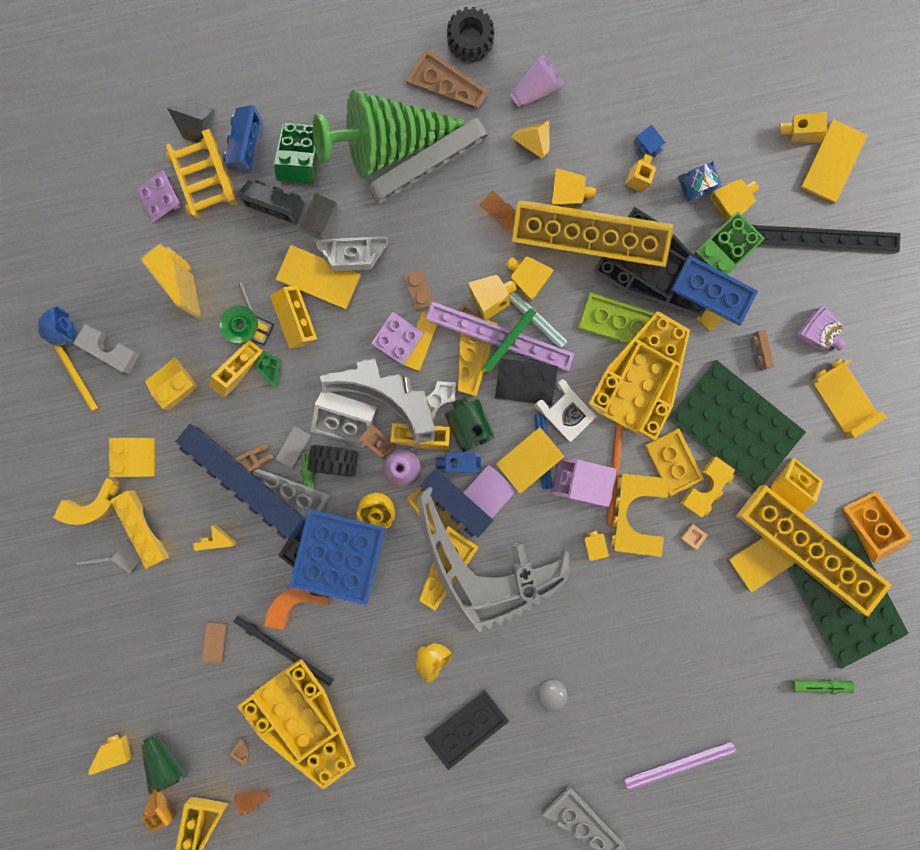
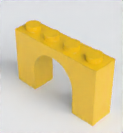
[611,474,670,557]

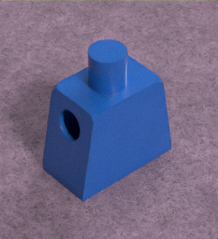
[435,452,481,473]

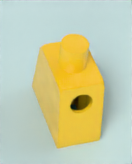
[779,112,827,143]
[551,168,596,208]
[709,179,759,222]
[506,256,554,302]
[468,275,517,321]

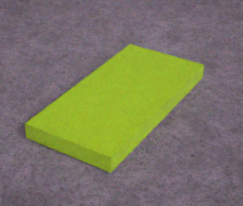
[577,292,655,345]

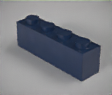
[420,468,494,538]

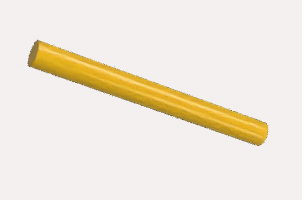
[53,345,98,412]

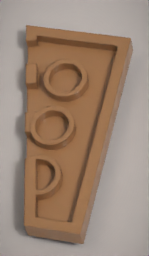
[405,49,489,108]

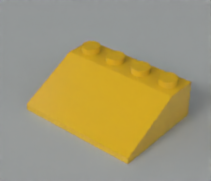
[141,244,201,319]

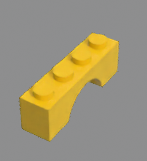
[111,490,169,569]

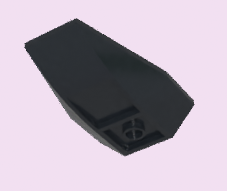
[593,206,706,317]

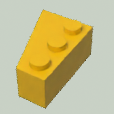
[176,796,229,850]

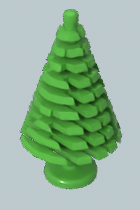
[312,90,464,178]

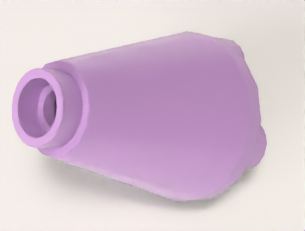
[510,54,565,107]
[382,449,421,487]

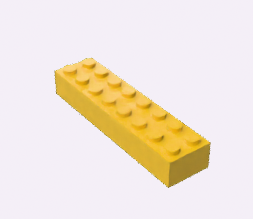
[512,200,674,267]
[736,486,892,616]

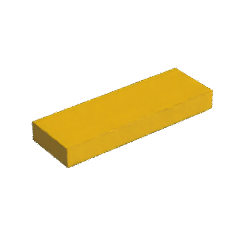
[403,311,438,372]

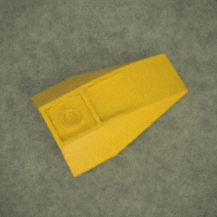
[588,311,690,440]
[237,659,355,790]

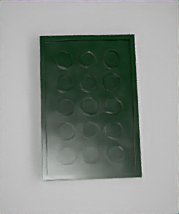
[667,360,806,490]
[787,530,909,669]

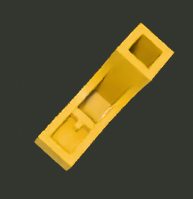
[53,478,119,525]

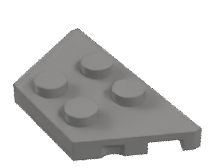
[315,236,388,271]

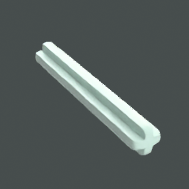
[509,292,567,348]

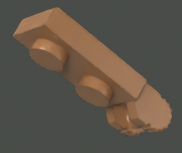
[235,444,274,472]

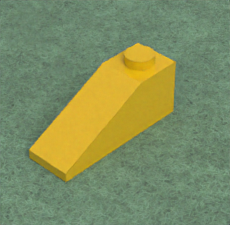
[209,340,263,398]
[390,423,451,452]

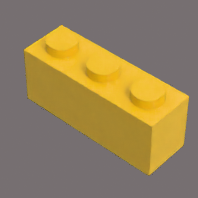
[270,285,317,349]

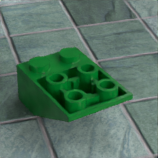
[274,123,318,183]

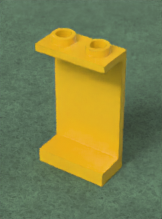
[811,359,887,439]

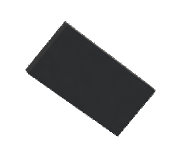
[424,690,509,770]

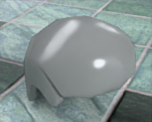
[538,679,567,712]

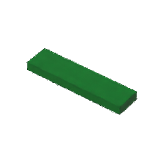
[481,308,537,374]

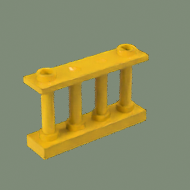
[166,129,239,220]

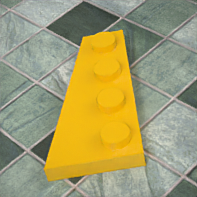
[457,312,498,397]
[419,525,479,611]

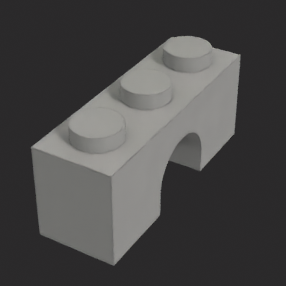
[73,324,140,375]

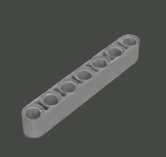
[368,118,488,203]

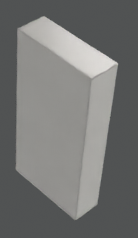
[276,426,312,469]

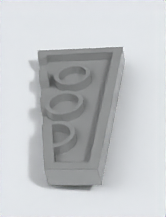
[253,468,330,518]
[542,786,625,850]

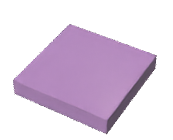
[463,464,517,518]

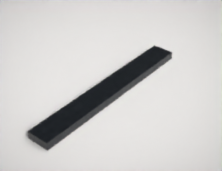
[752,225,901,253]

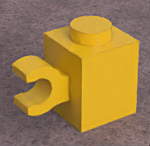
[625,154,656,193]

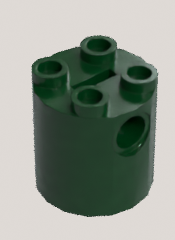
[444,397,495,453]

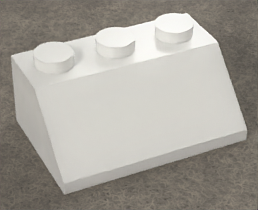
[311,391,377,448]

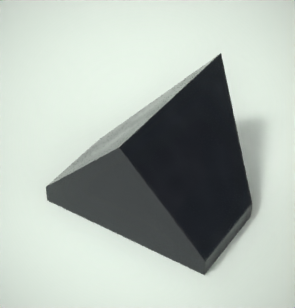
[167,103,214,143]

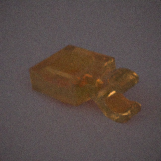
[233,788,270,816]

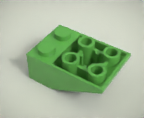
[693,211,765,275]

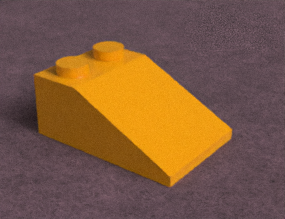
[843,491,912,563]

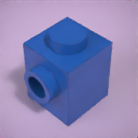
[634,125,666,158]

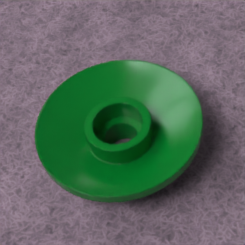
[220,305,258,344]

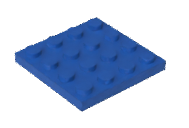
[289,509,386,606]

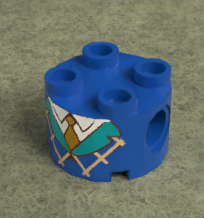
[677,161,722,201]

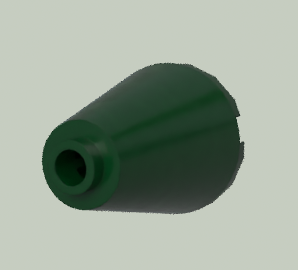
[141,735,187,795]

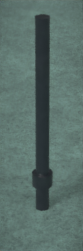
[233,616,334,686]

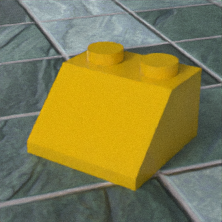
[145,358,199,411]
[109,438,155,477]
[771,457,823,514]

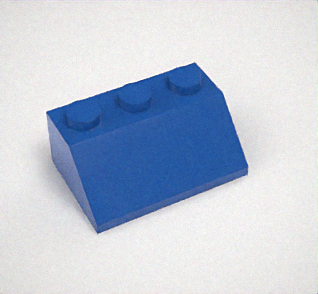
[223,105,262,173]

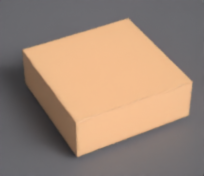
[680,523,708,550]

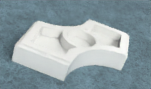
[426,381,456,419]

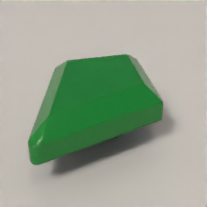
[254,351,281,388]

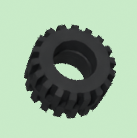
[447,7,494,62]
[307,445,359,477]

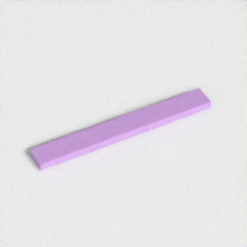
[425,301,575,372]

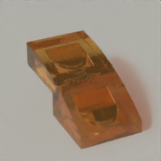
[479,190,516,230]

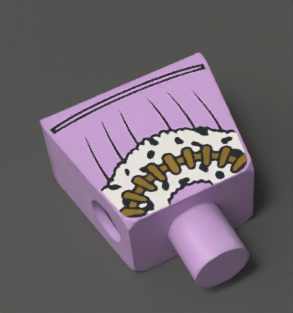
[795,305,846,351]

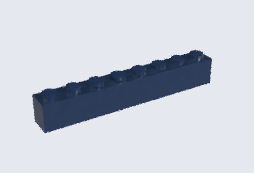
[175,424,306,539]

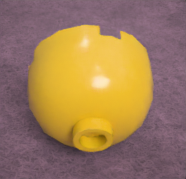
[356,493,395,529]
[415,643,453,683]

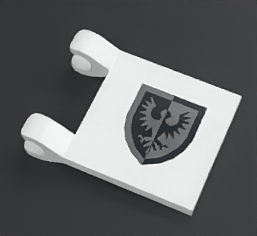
[534,379,596,443]

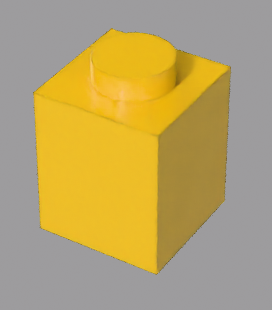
[582,530,609,561]

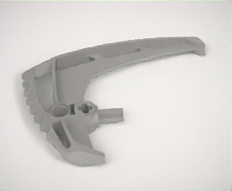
[417,486,569,632]

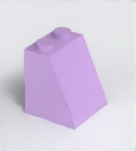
[551,458,617,507]

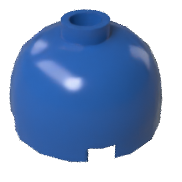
[38,306,77,346]

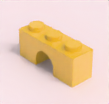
[679,457,735,518]

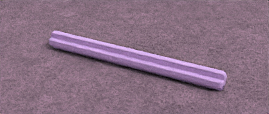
[624,742,736,790]

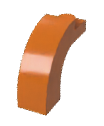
[264,588,331,630]

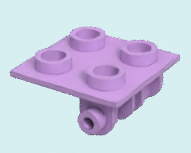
[136,170,182,223]
[371,312,424,365]

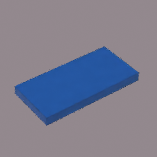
[671,255,758,326]

